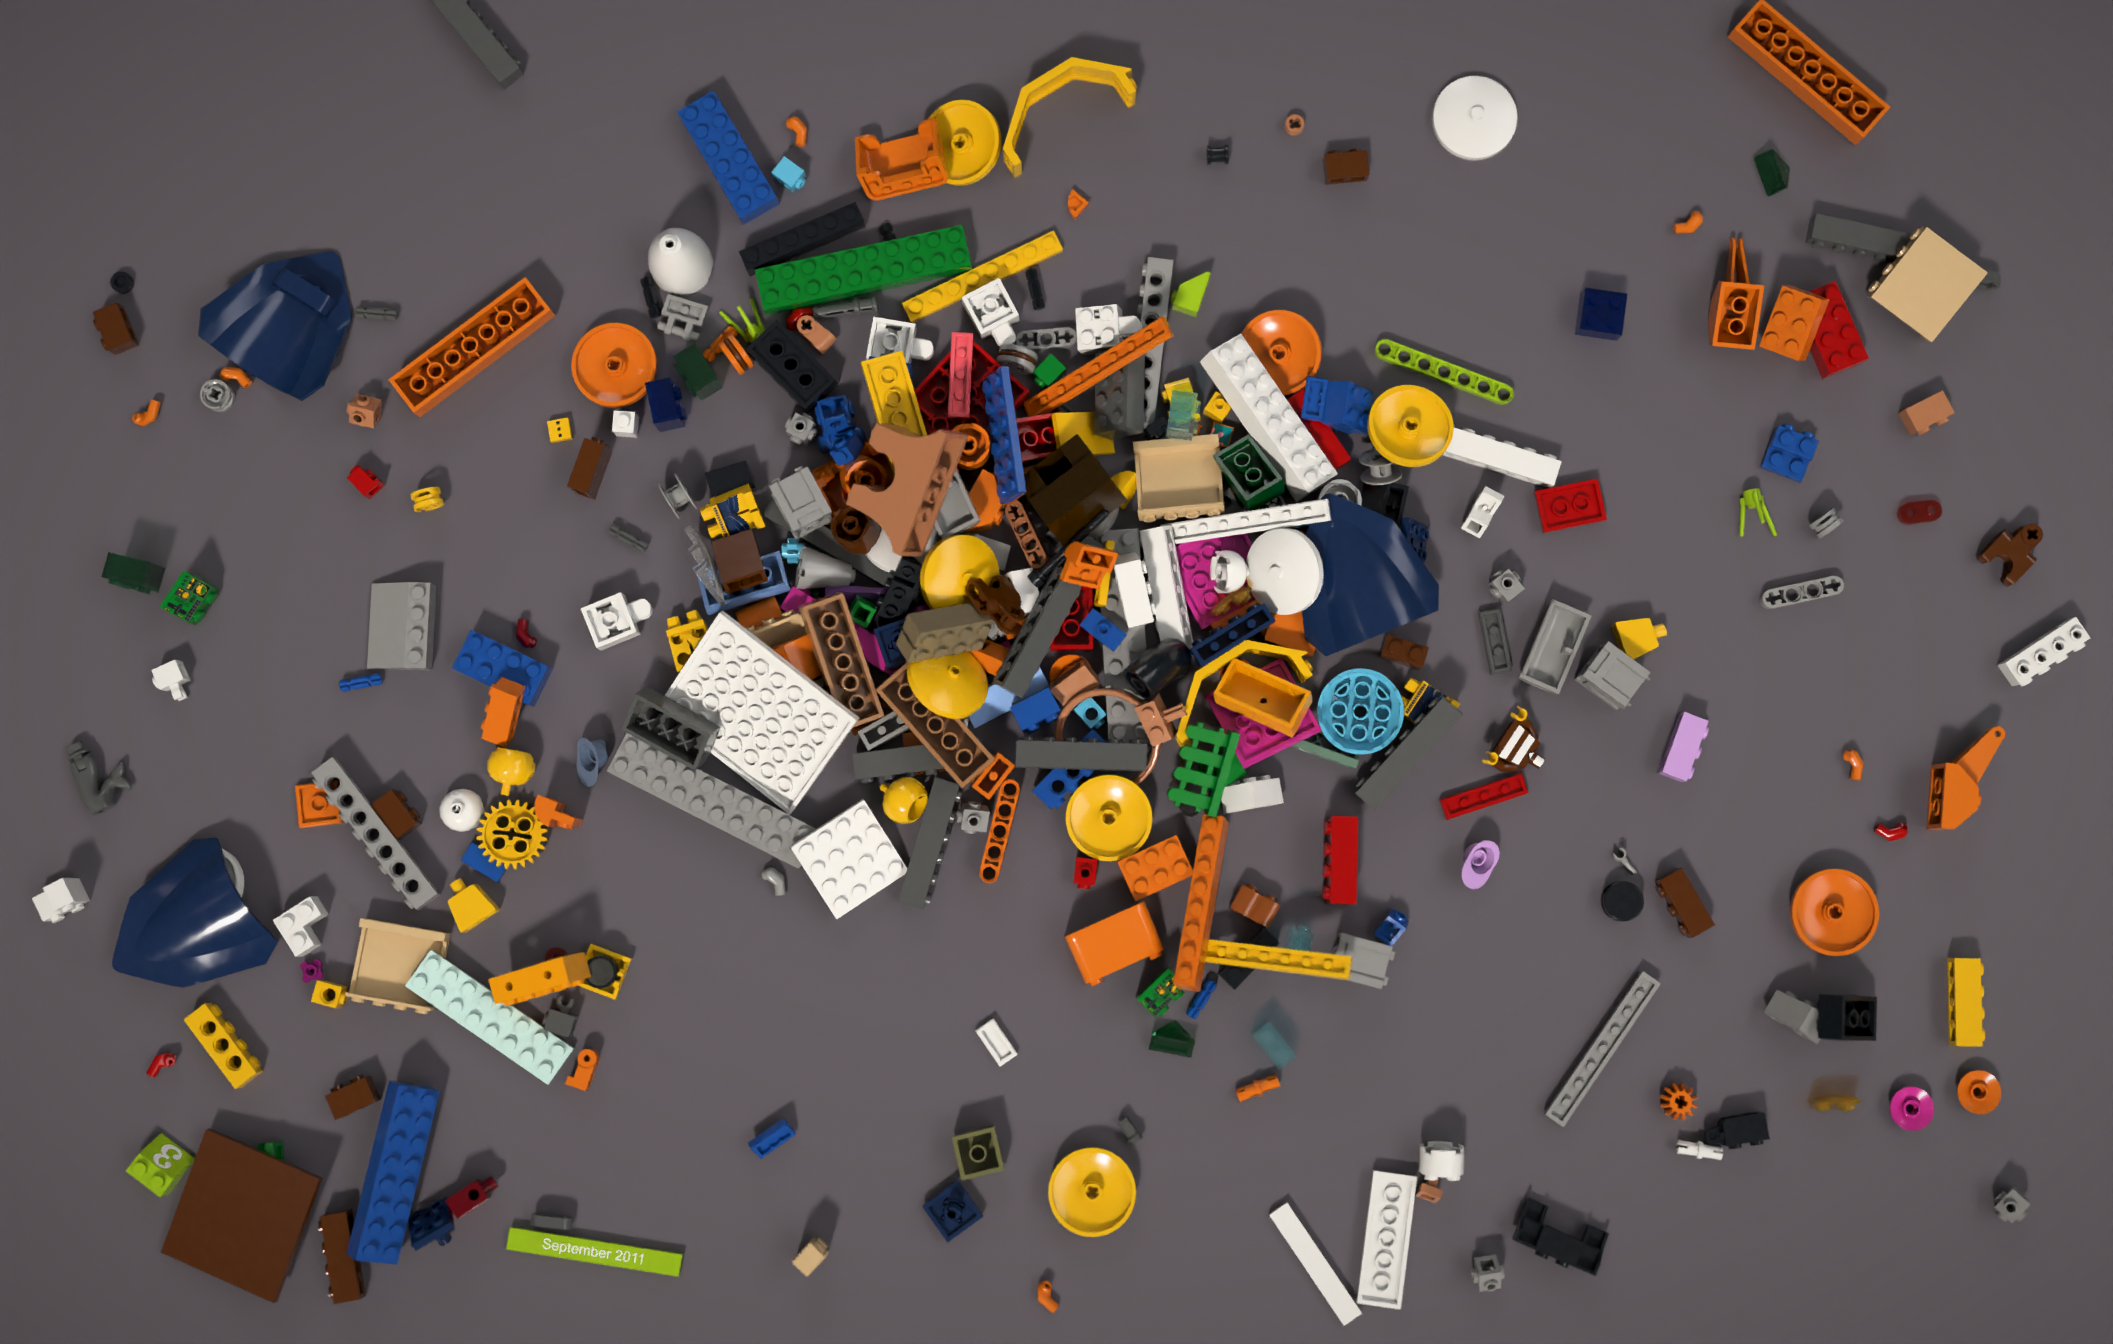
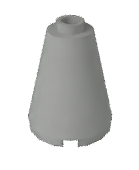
[795,546,856,589]

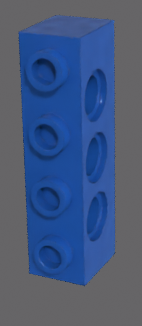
[1032,729,1107,810]

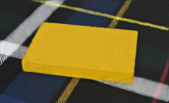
[1052,412,1115,455]

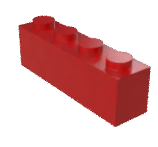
[1287,389,1351,471]

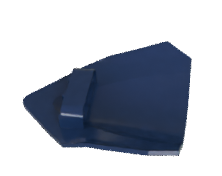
[198,252,352,401]
[1302,494,1439,657]
[112,838,277,988]

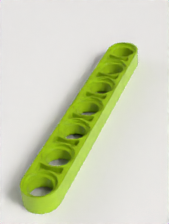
[1374,339,1514,405]

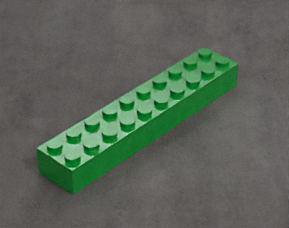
[755,225,972,316]

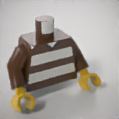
[1482,706,1545,772]

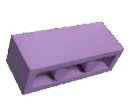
[1657,712,1709,782]

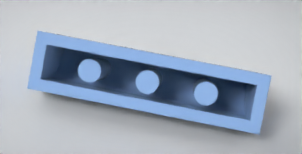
[969,667,1050,728]

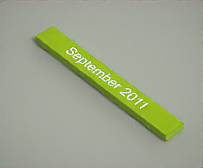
[506,1226,683,1277]

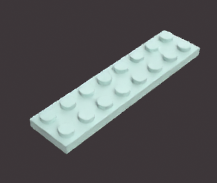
[405,950,574,1085]

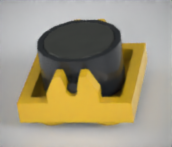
[578,944,632,1000]

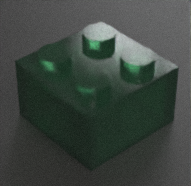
[673,343,723,401]
[102,552,165,595]

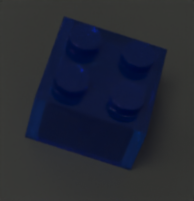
[1575,288,1628,341]
[645,377,687,432]

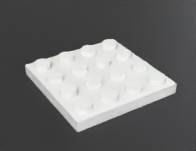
[790,799,907,919]

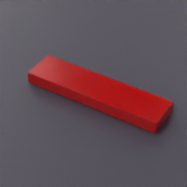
[1439,773,1528,820]

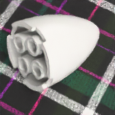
[648,228,713,296]

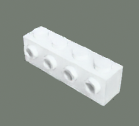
[1998,617,2090,687]

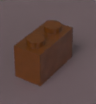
[1323,148,1369,185]
[93,302,139,355]
[1378,635,1429,670]
[370,789,422,840]
[325,1075,381,1120]

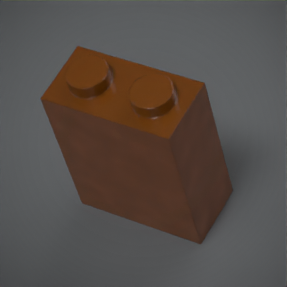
[567,437,612,500]
[711,529,768,594]

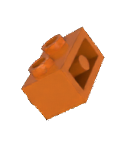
[972,752,1015,801]

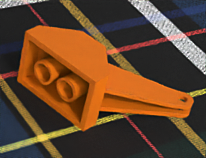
[1708,237,1765,350]
[959,463,1038,535]
[1926,726,2005,831]

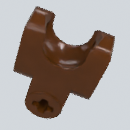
[1977,524,2043,587]
[965,575,1025,634]

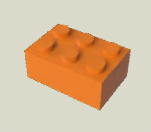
[1759,285,1830,361]
[1117,835,1193,902]

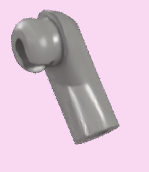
[762,867,786,896]

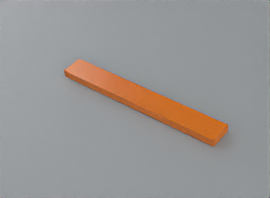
[1023,316,1173,417]

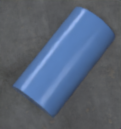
[697,551,791,615]

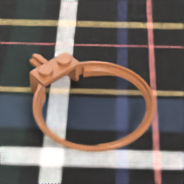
[1054,688,1187,784]

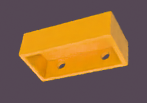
[1213,658,1312,738]
[488,952,591,1006]

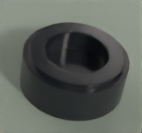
[110,271,134,294]

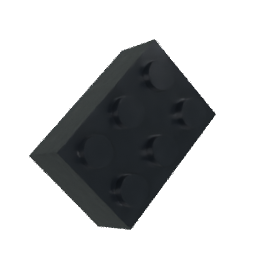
[1817,994,1877,1041]

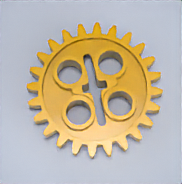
[476,800,548,870]

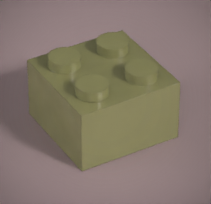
[952,1125,1005,1180]

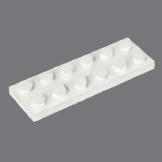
[1356,1170,1417,1309]

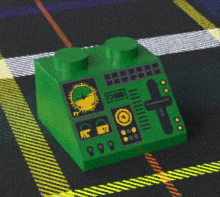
[159,570,219,625]
[1136,967,1185,1017]

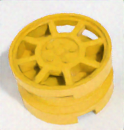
[410,487,444,512]

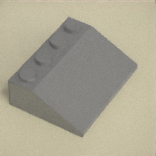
[367,582,437,671]

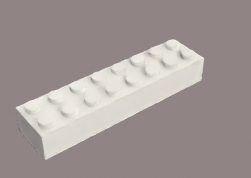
[1200,334,1338,502]

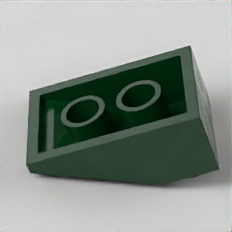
[1213,434,1286,511]

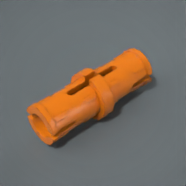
[1235,1073,1280,1102]

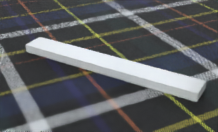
[1160,499,1332,544]

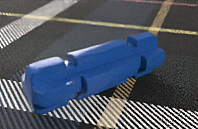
[339,673,383,692]
[1186,979,1217,1019]

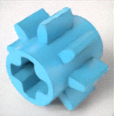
[782,538,805,564]

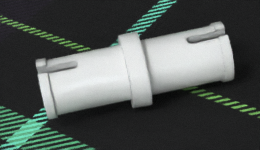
[1676,1140,1723,1160]

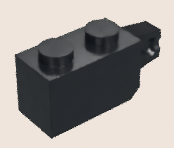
[1704,1111,1770,1149]

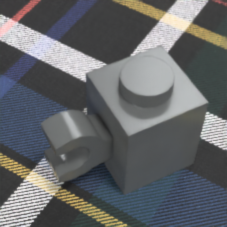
[543,995,579,1038]

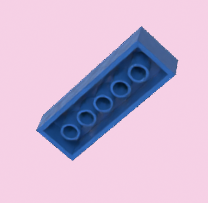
[677,91,779,225]

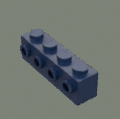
[1190,603,1275,669]

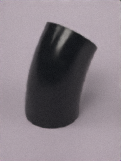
[1123,638,1192,700]

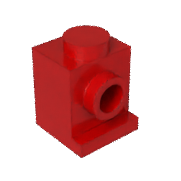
[347,465,385,499]
[1073,857,1098,889]

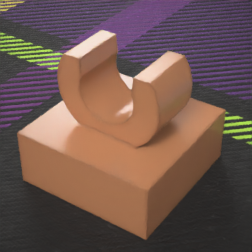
[1415,1179,1443,1203]

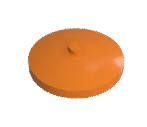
[1241,310,1322,395]
[571,323,658,408]
[1790,869,1879,956]

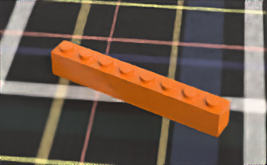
[1173,814,1229,992]

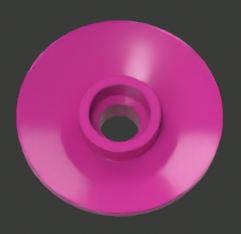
[1890,1087,1934,1131]

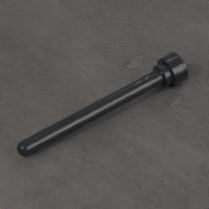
[1027,509,1109,588]

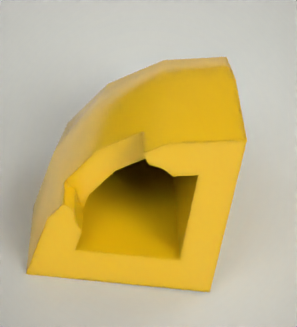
[1111,471,1137,510]

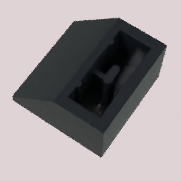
[1361,483,1409,529]

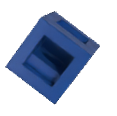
[830,429,863,466]

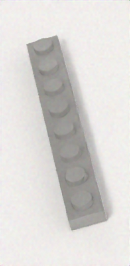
[1544,971,1661,1127]

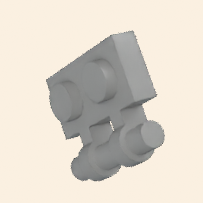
[657,294,709,341]

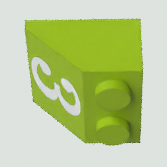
[126,1133,195,1197]

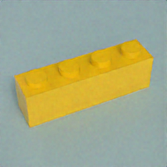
[1947,958,1985,1046]

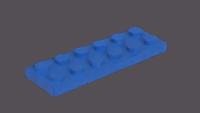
[982,366,1026,504]

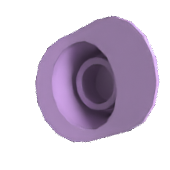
[1461,840,1500,889]

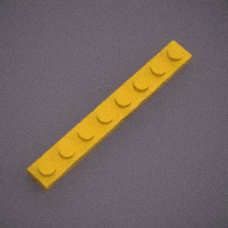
[902,231,1063,323]
[1180,940,1353,980]

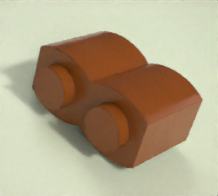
[1229,883,1280,929]

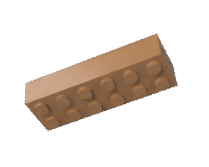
[798,592,884,727]
[876,663,995,789]

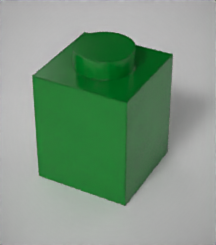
[1033,354,1066,388]
[848,594,876,628]

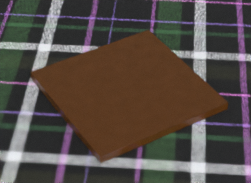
[161,1128,323,1303]

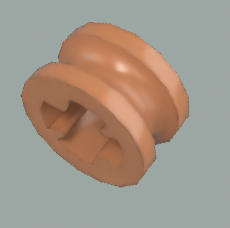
[1285,114,1304,136]

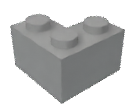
[1764,990,1820,1044]

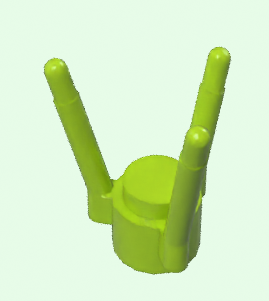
[719,298,766,343]
[1739,488,1777,537]

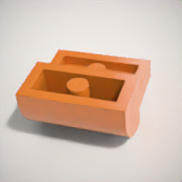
[1059,542,1119,589]
[735,596,783,628]
[534,795,583,830]

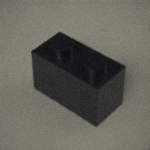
[705,460,756,498]

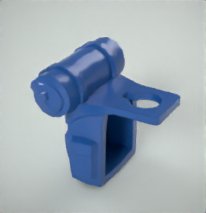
[815,394,866,454]

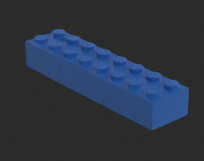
[347,1080,440,1265]

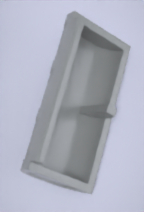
[935,467,981,539]
[1519,599,1592,694]

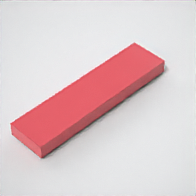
[948,332,973,419]

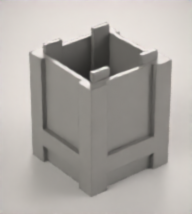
[769,466,832,540]
[1574,641,1651,710]
[1332,932,1395,989]

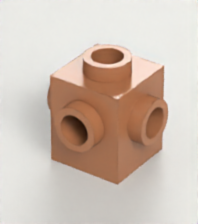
[346,394,382,428]

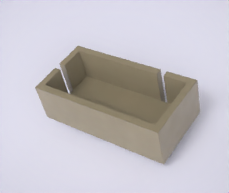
[896,603,994,663]

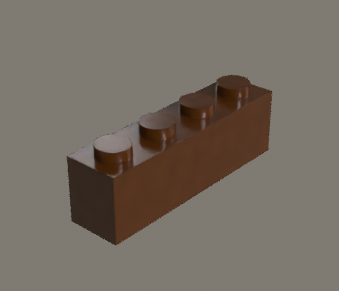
[318,1209,366,1304]

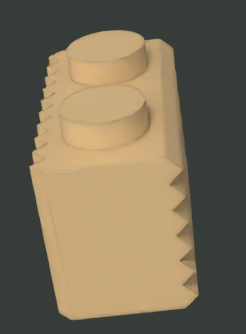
[793,1238,829,1277]

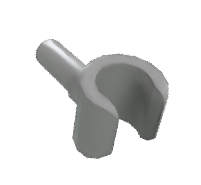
[1612,848,1637,875]

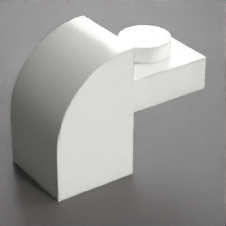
[1461,486,1504,539]

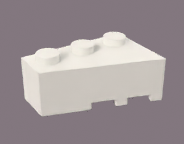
[1114,552,1156,628]

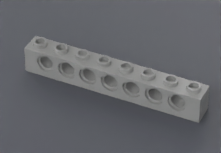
[1137,257,1174,429]
[311,757,440,910]

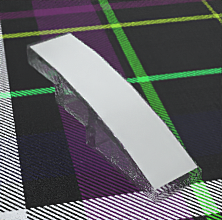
[684,525,725,606]

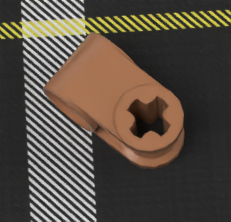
[797,315,837,355]

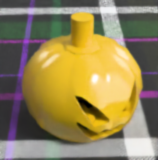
[487,747,535,796]
[880,777,928,824]

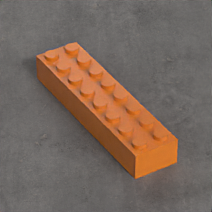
[1728,0,1890,145]
[388,277,556,418]

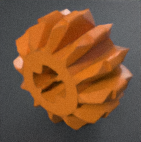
[1660,1083,1697,1120]

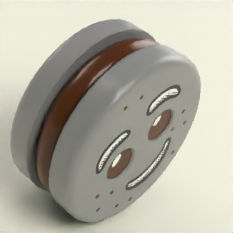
[996,344,1038,374]

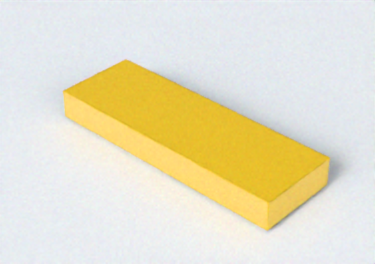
[1094,540,1115,607]

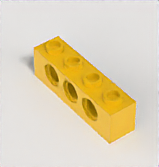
[184,1003,263,1089]

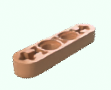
[1005,500,1050,570]

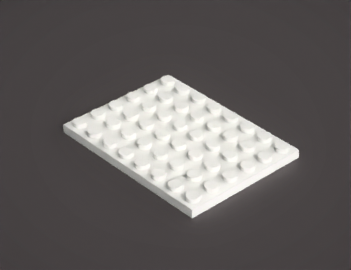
[665,611,859,815]

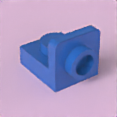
[1374,908,1409,946]

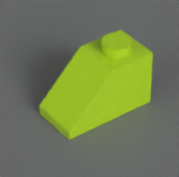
[1170,272,1211,317]

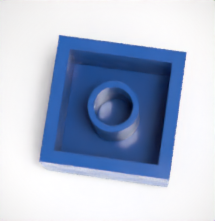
[1322,381,1373,434]
[1010,687,1061,735]

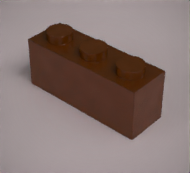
[1655,868,1715,938]

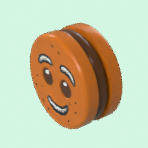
[718,334,754,375]

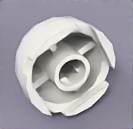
[1210,550,1249,593]
[439,789,485,832]

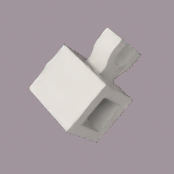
[151,660,191,701]

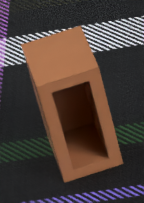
[1898,391,1955,436]
[1049,658,1100,707]

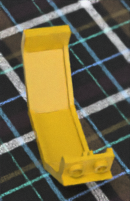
[1003,57,1137,178]
[1175,640,1313,748]

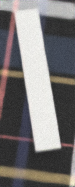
[1269,1202,1362,1326]

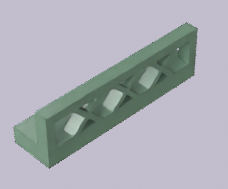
[1290,730,1359,769]

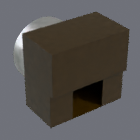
[1024,434,1127,546]

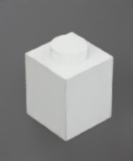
[612,411,639,438]

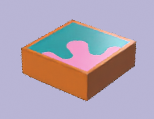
[1210,422,1234,448]

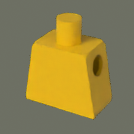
[1611,618,1667,659]
[448,878,500,933]

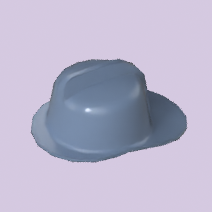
[576,737,608,787]

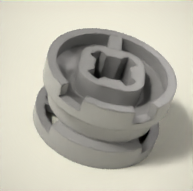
[200,379,235,412]
[1808,507,1844,539]

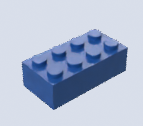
[452,630,553,707]

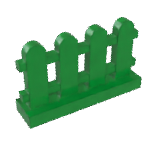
[1167,722,1240,817]

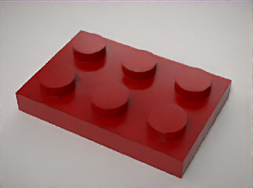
[1534,478,1607,534]

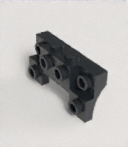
[870,556,922,633]
[1512,1197,1609,1276]

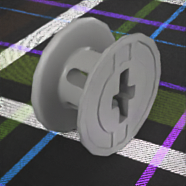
[1358,449,1403,485]
[657,472,698,520]

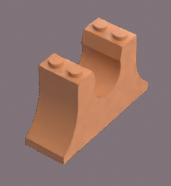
[846,423,969,556]

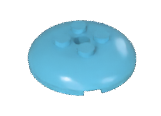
[1317,668,1404,755]

